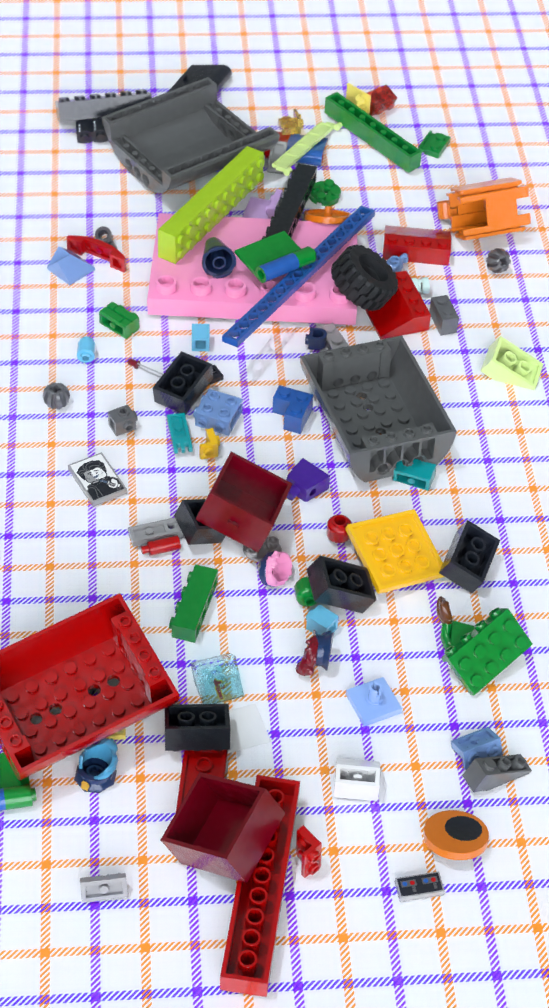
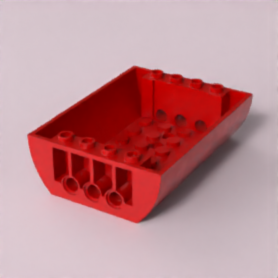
[0,593,179,780]

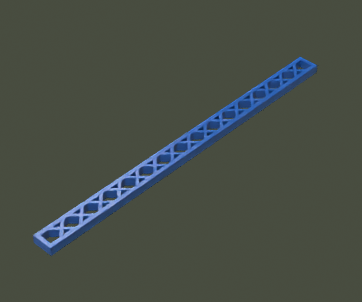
[222,206,375,348]

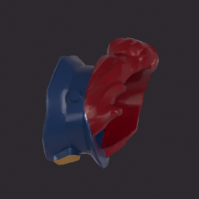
[296,630,334,676]

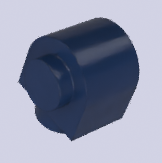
[305,327,327,350]

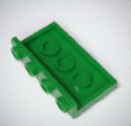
[441,607,533,695]

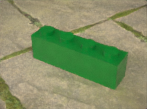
[169,564,218,643]

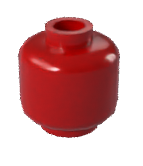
[326,515,352,543]

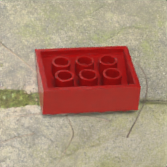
[382,225,451,266]
[365,270,431,340]

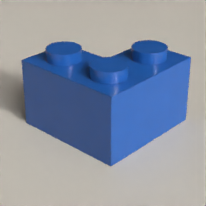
[272,385,313,434]

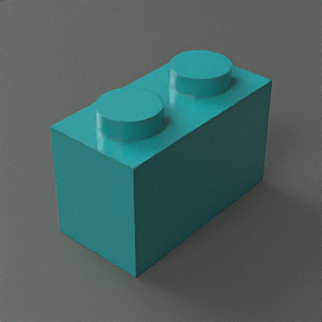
[393,459,436,491]

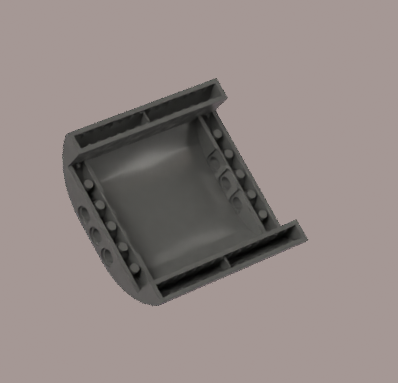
[102,77,280,193]

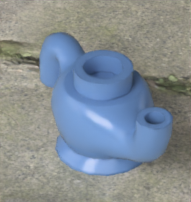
[386,253,408,272]

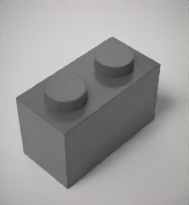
[429,295,459,336]

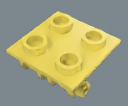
[346,83,371,114]

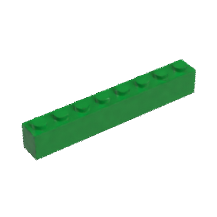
[324,92,422,173]

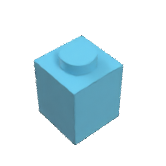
[192,324,210,351]
[306,604,339,635]

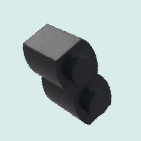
[76,118,108,143]

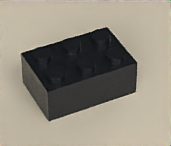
[153,351,213,415]
[439,520,500,593]
[306,555,377,614]
[165,703,230,752]

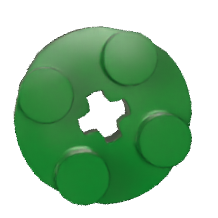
[309,179,341,206]

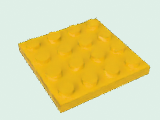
[345,509,444,594]

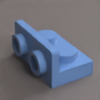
[451,727,503,770]

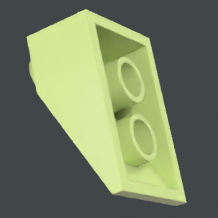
[481,336,543,390]

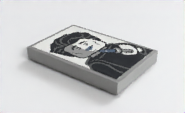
[68,452,127,507]

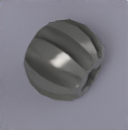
[486,248,511,273]
[42,382,70,409]

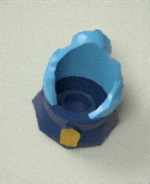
[74,738,118,793]

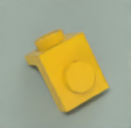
[199,428,220,459]

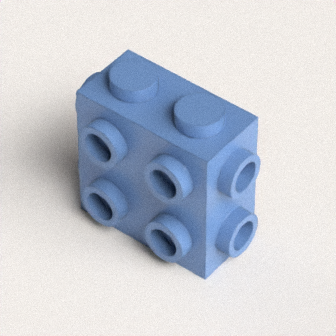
[193,389,243,436]

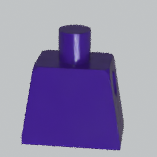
[286,458,330,502]

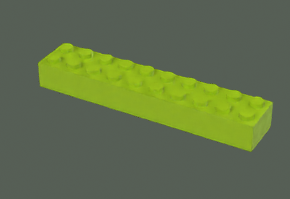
[158,146,265,264]

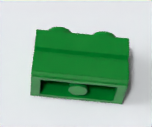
[99,302,140,339]

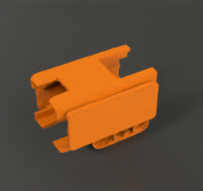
[437,177,531,240]

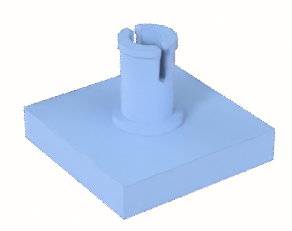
[346,677,402,727]

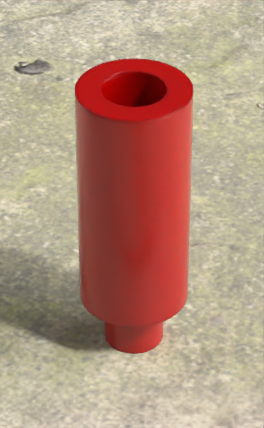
[141,535,181,556]

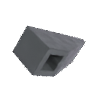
[462,754,532,792]

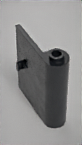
[168,65,232,92]

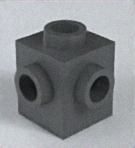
[108,405,138,436]

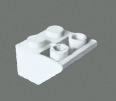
[334,758,380,801]

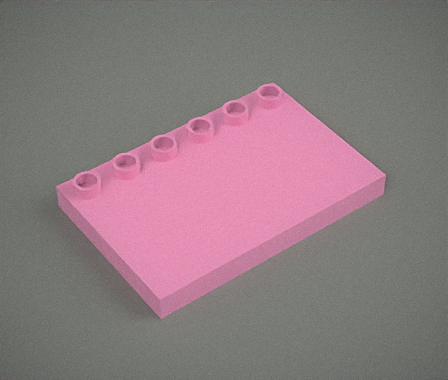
[147,213,357,325]

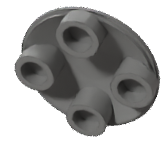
[243,536,282,562]

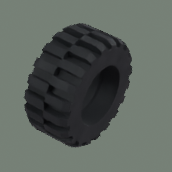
[331,245,398,311]

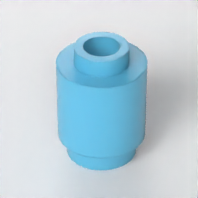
[77,336,95,363]

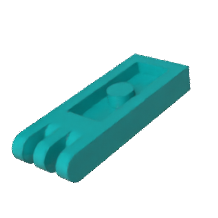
[167,413,193,454]

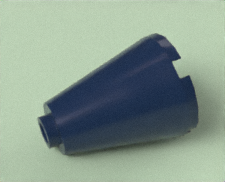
[202,237,236,278]

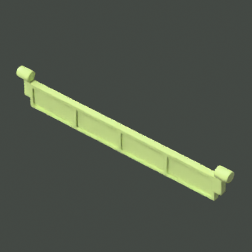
[272,122,343,176]

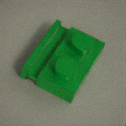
[418,130,451,159]

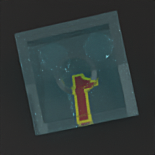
[190,653,244,704]

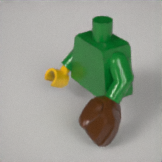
[436,596,475,650]

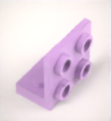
[243,189,283,219]

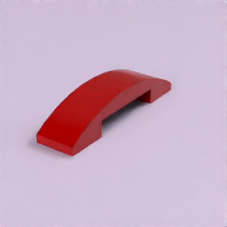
[66,235,126,273]

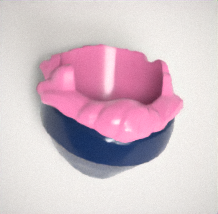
[257,551,293,587]

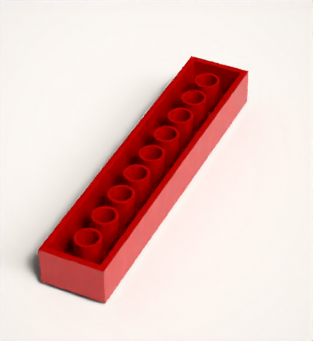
[220,775,300,997]

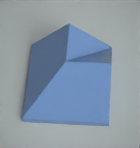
[47,246,95,285]

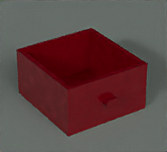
[195,451,292,552]
[160,772,285,883]

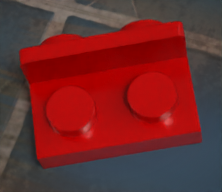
[296,825,322,878]

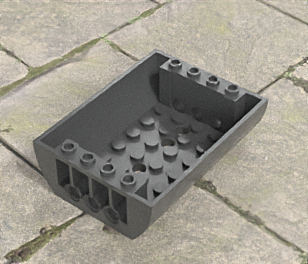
[300,336,457,482]

